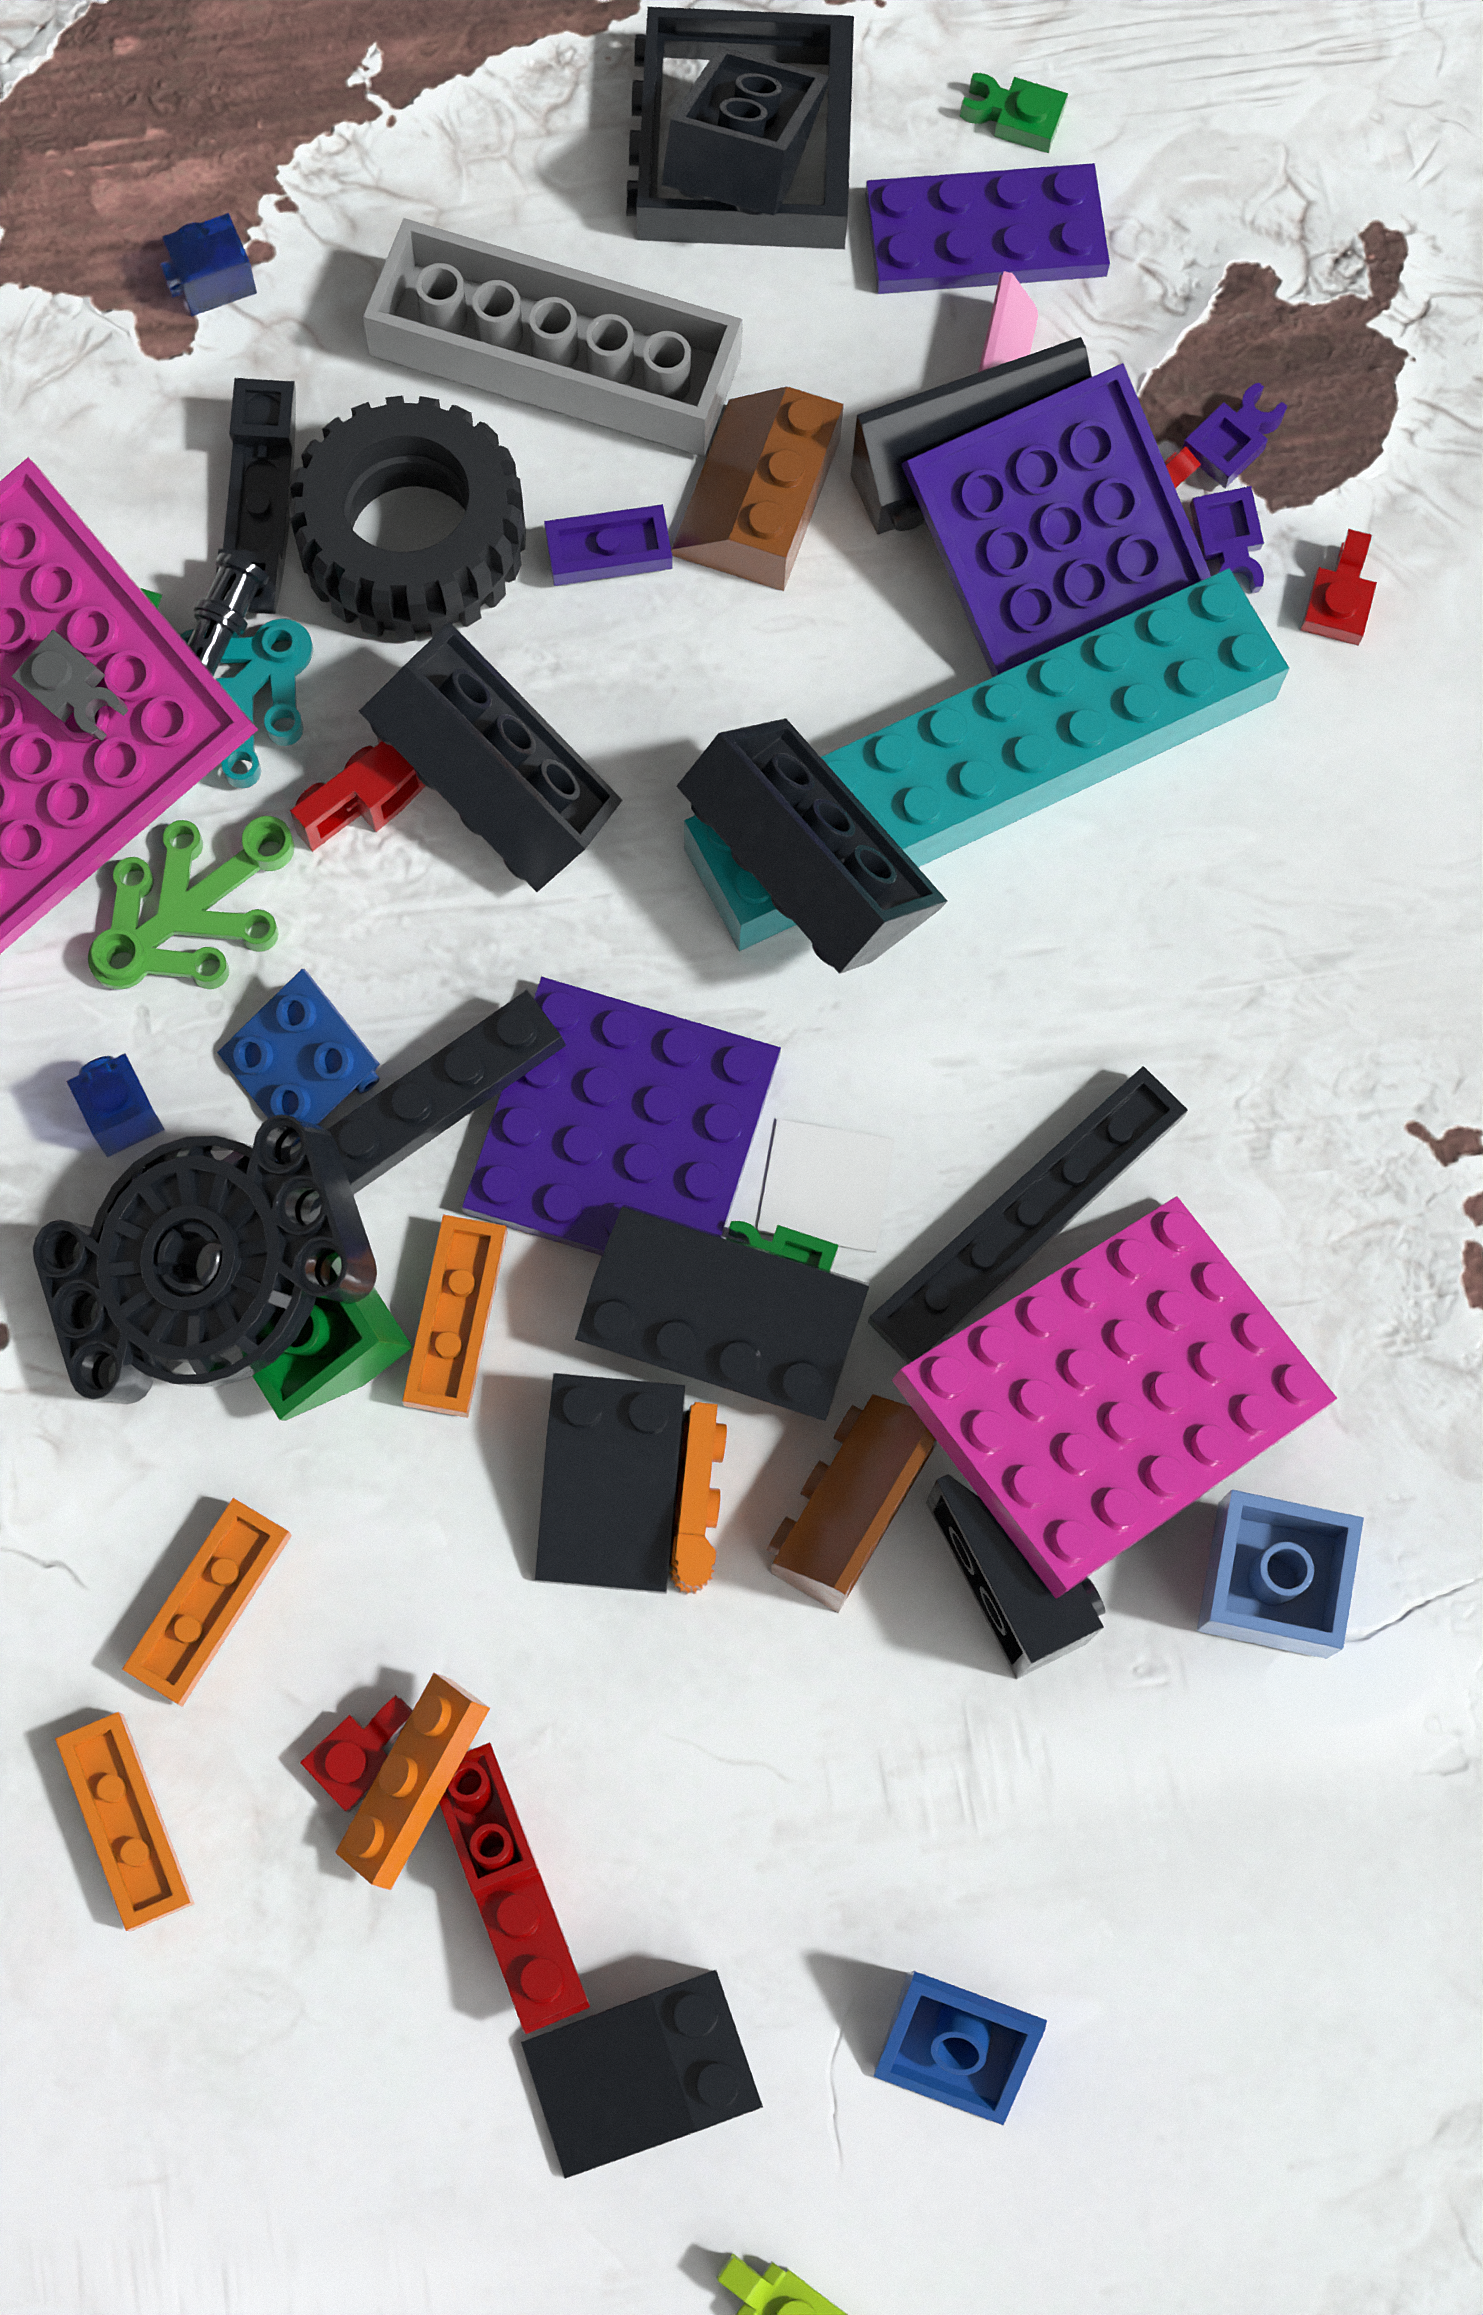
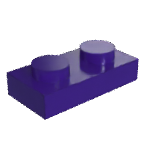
[544,504,673,586]

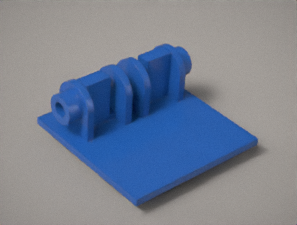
[217,969,380,1148]

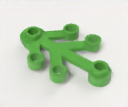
[88,816,295,989]

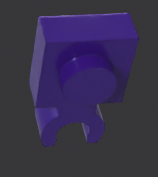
[1182,383,1287,488]
[1189,486,1264,593]

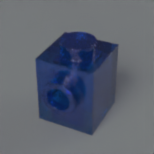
[159,213,257,317]
[66,1053,165,1158]

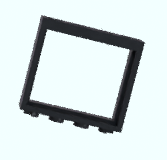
[626,6,854,250]

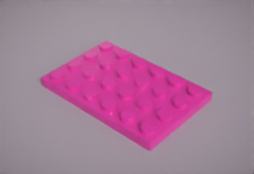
[892,1196,1338,1599]

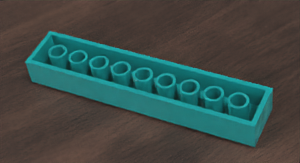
[684,568,1290,952]

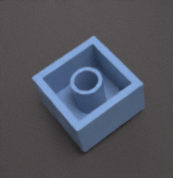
[1197,1489,1364,1659]

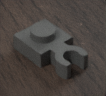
[11,630,128,741]

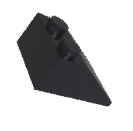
[661,46,829,216]
[535,1373,685,1594]
[926,1474,1106,1679]
[521,1970,763,2179]

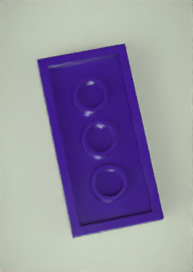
[865,163,1110,294]

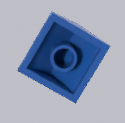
[873,1971,1047,2126]

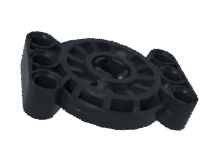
[33,1114,377,1404]

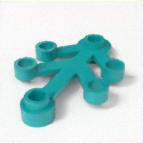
[180,619,313,789]

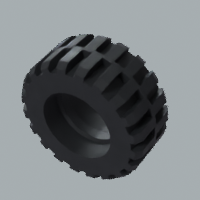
[289,396,526,641]

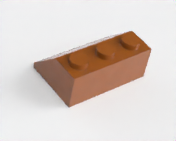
[671,386,844,591]
[767,1394,938,1613]

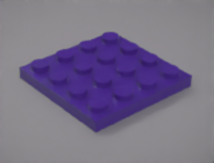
[901,363,1211,677]
[462,976,781,1256]

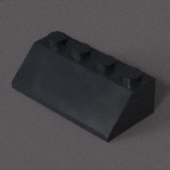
[850,337,1092,535]
[358,621,623,892]
[676,718,948,974]
[575,1204,870,1421]

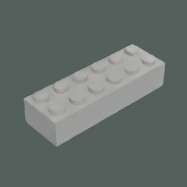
[363,218,742,456]

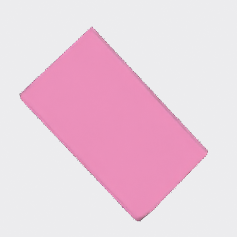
[978,271,1038,372]

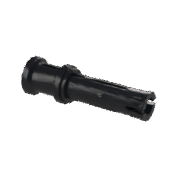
[187,553,269,676]

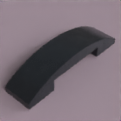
[216,378,296,614]

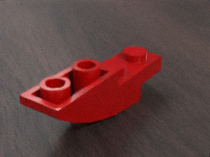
[290,737,426,852]
[439,1742,590,2034]

